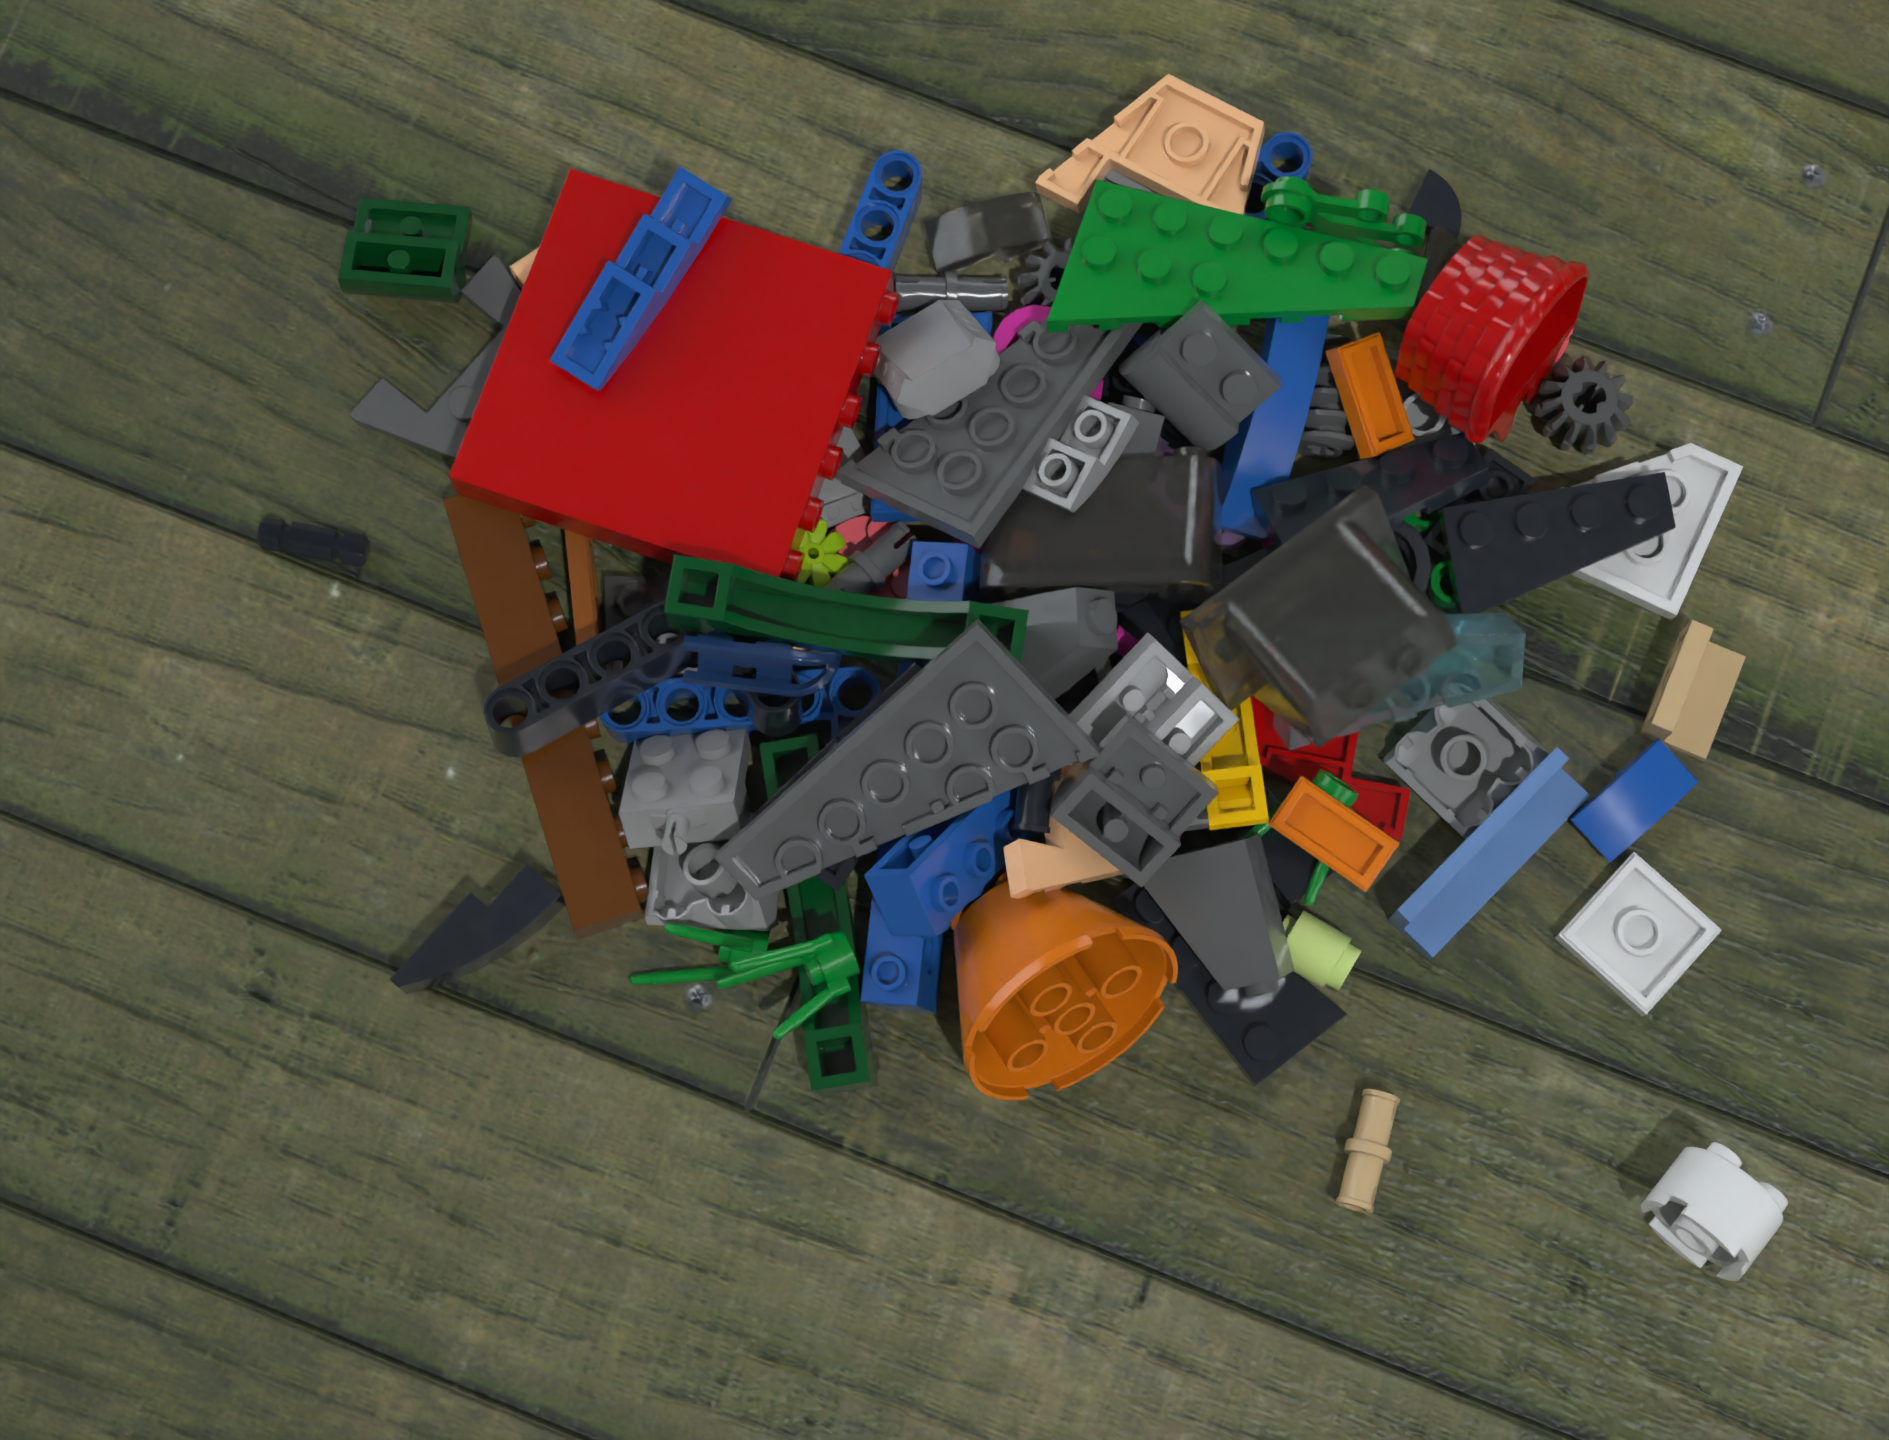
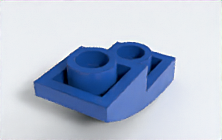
[1571,738,1698,863]

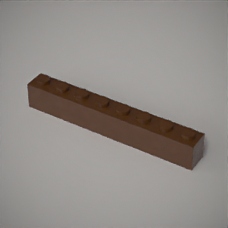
[443,494,649,939]

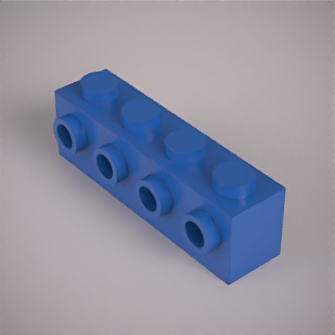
[864,787,1037,939]

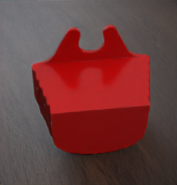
[1394,234,1589,443]

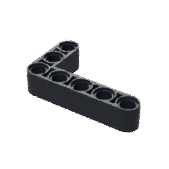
[483,598,803,757]

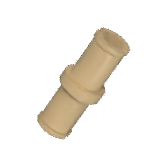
[1335,1089,1400,1214]

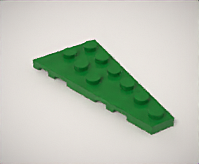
[1047,180,1428,333]

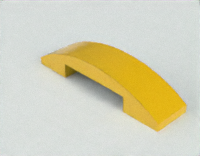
[1180,604,1269,830]

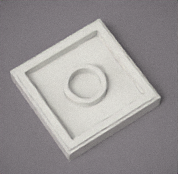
[1555,852,1722,1017]

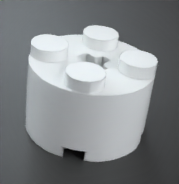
[1641,1142,1788,1281]

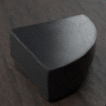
[1407,169,1462,246]

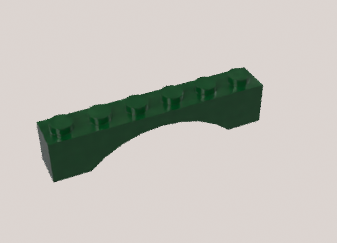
[664,554,1029,666]
[760,734,879,1096]

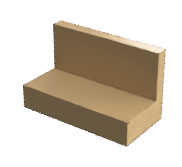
[1639,620,1746,761]

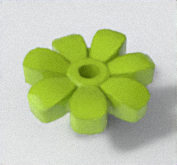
[797,519,848,587]

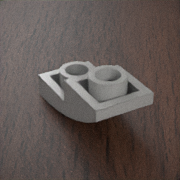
[1022,395,1139,513]

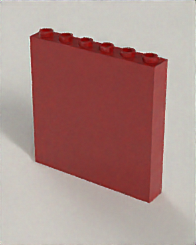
[448,168,900,582]

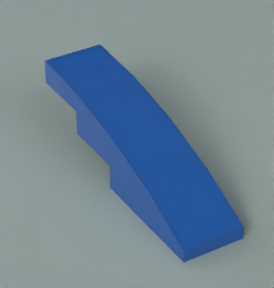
[549,167,733,391]
[1211,316,1330,542]

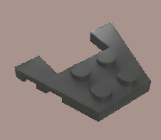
[349,255,521,462]

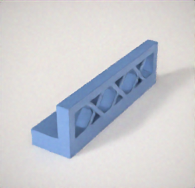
[1388,747,1590,960]

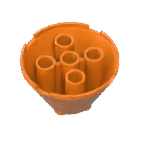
[950,872,1178,1100]

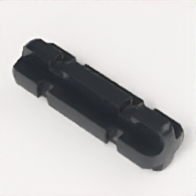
[257,517,370,567]

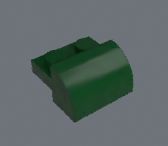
[338,197,473,303]

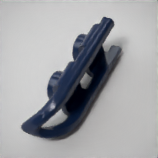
[683,631,841,697]

